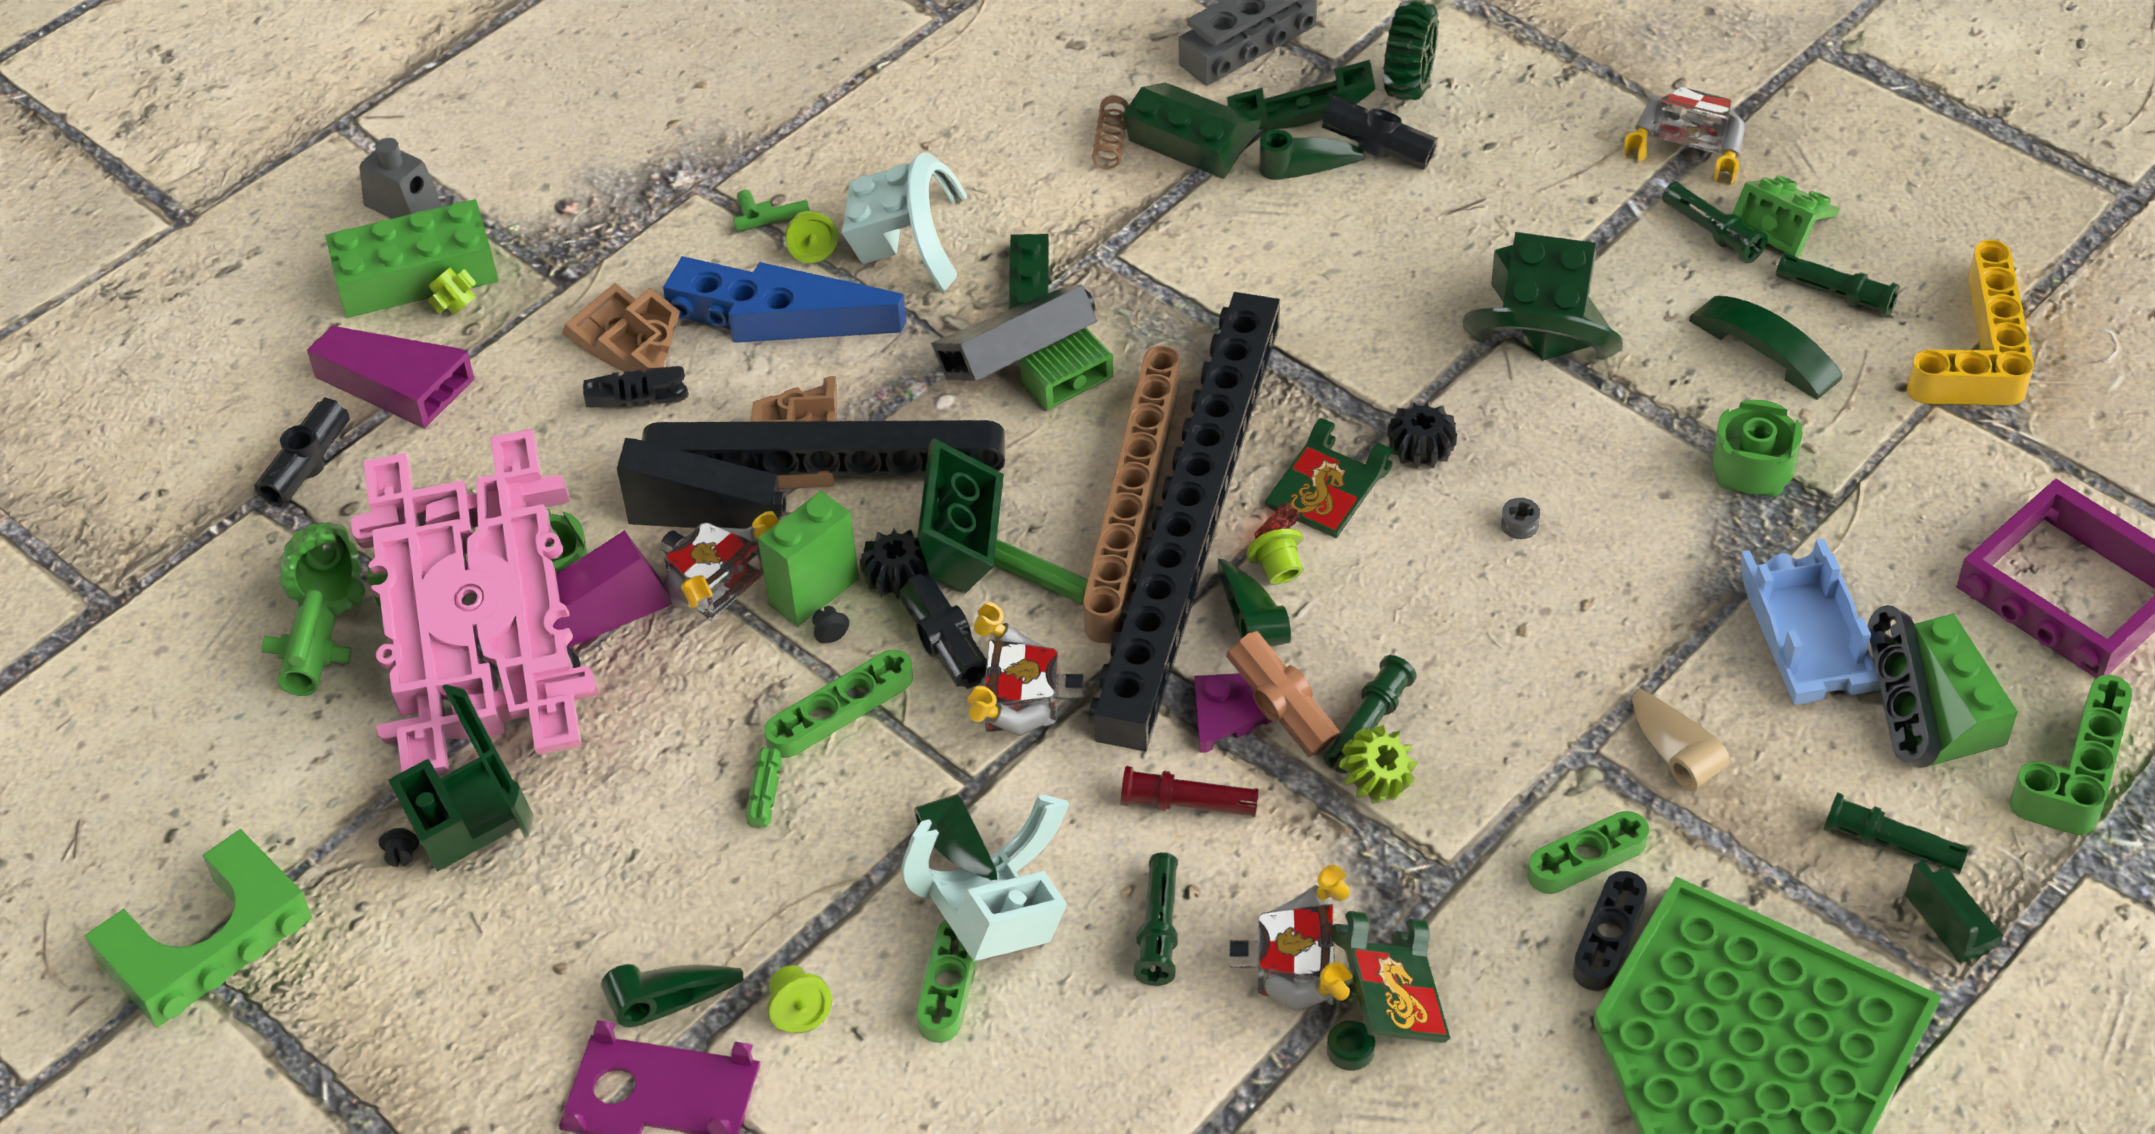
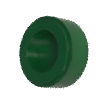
[1327,1020,1375,1071]

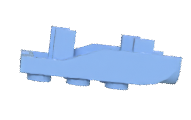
[1741,538,1880,705]

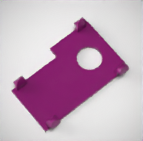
[559,1020,761,1134]

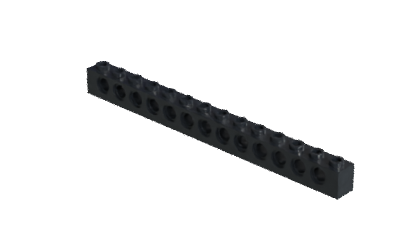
[1088,292,1280,752]

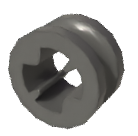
[1501,498,1540,539]

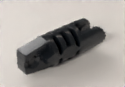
[583,366,689,408]

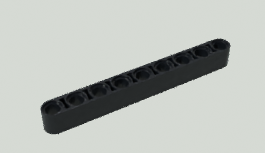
[642,420,1005,476]

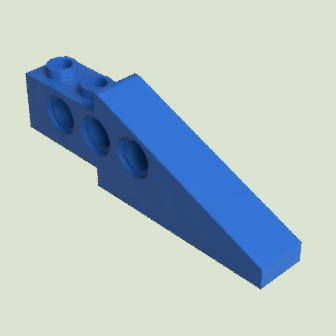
[663,256,907,343]

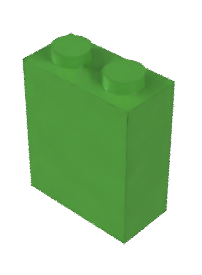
[758,491,859,627]

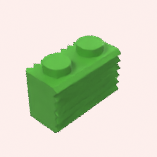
[1019,327,1114,411]

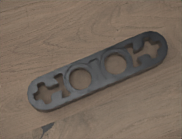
[1868,605,1941,768]

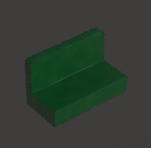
[1905,861,2003,964]

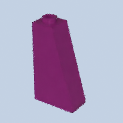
[307,326,475,429]
[553,530,672,647]

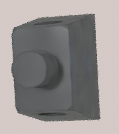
[359,138,442,219]

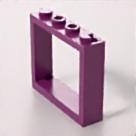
[1956,478,2155,678]

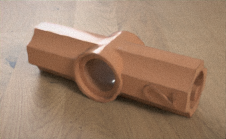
[1226,631,1340,758]

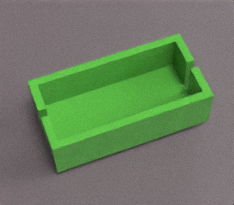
[325,199,499,318]

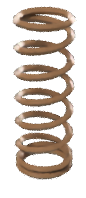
[1092,95,1129,169]

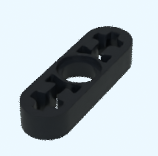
[1573,871,1647,991]

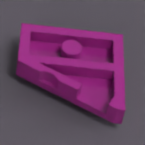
[1194,673,1272,753]

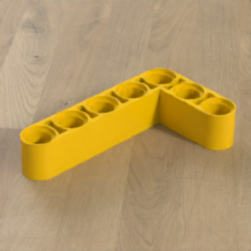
[1906,239,2034,405]

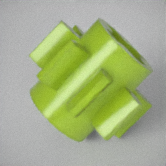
[428,268,476,315]

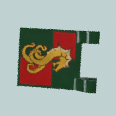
[1265,417,1393,539]
[1331,911,1451,1043]

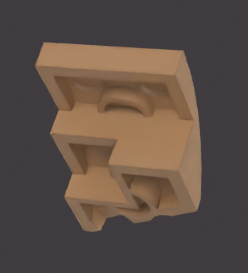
[562,283,680,373]
[750,376,837,489]

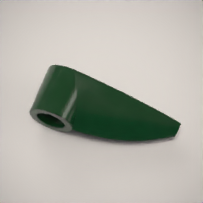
[1259,129,1365,180]
[1218,559,1291,647]
[914,794,998,880]
[601,964,744,1028]

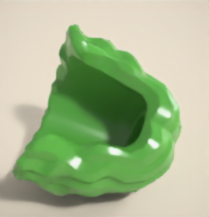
[280,522,366,615]

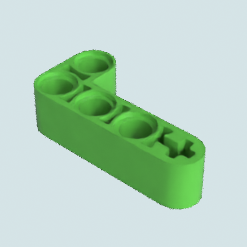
[2010,675,2132,835]

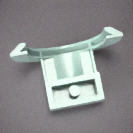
[842,152,966,292]
[902,795,1069,961]

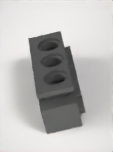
[1179,0,1317,86]

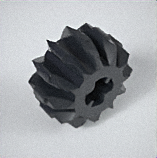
[1387,401,1458,470]
[860,528,929,599]

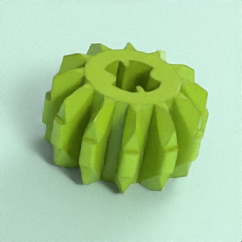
[1338,725,1418,804]

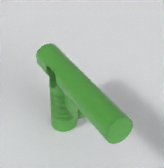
[733,190,810,232]

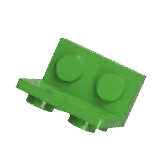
[1732,175,1840,257]

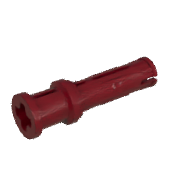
[1120,766,1259,817]

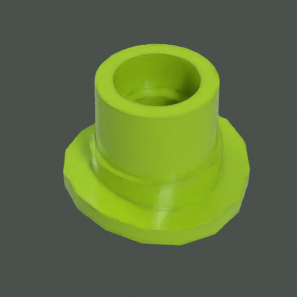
[785,211,839,264]
[1246,529,1304,584]
[767,965,833,1033]

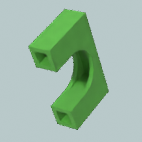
[84,829,312,1028]

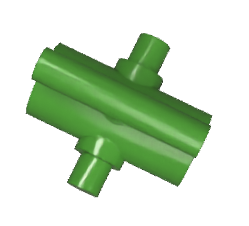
[262,590,352,696]

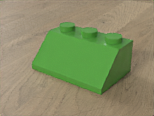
[1872,613,2018,767]

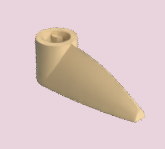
[1632,688,1730,792]

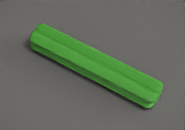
[994,539,1088,604]

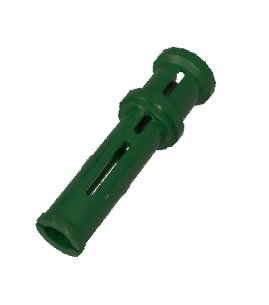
[1662,181,1768,263]
[1776,253,1900,318]
[1323,655,1417,773]
[1823,792,1970,875]
[1134,852,1178,986]

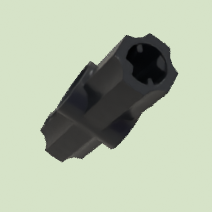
[1322,96,1438,170]
[254,397,350,508]
[899,574,988,689]

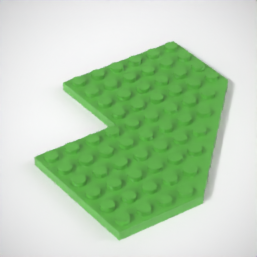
[1593,876,1942,1134]

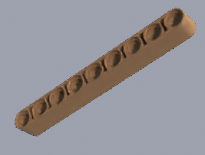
[1084,346,1180,643]

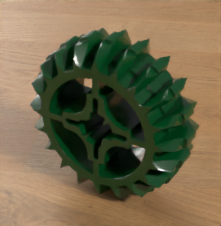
[1383,0,1439,101]

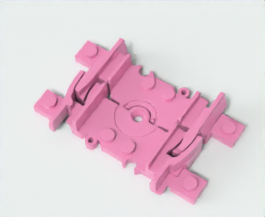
[351,429,599,775]

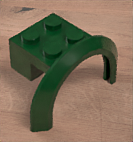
[1463,232,1623,360]
[388,684,534,872]

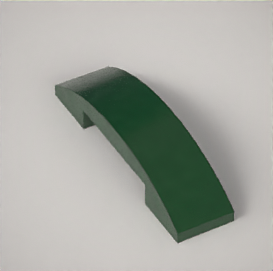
[1227,60,1376,130]
[1689,296,1843,400]

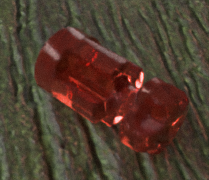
[1254,503,1300,539]

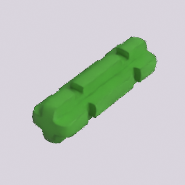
[745,747,782,828]

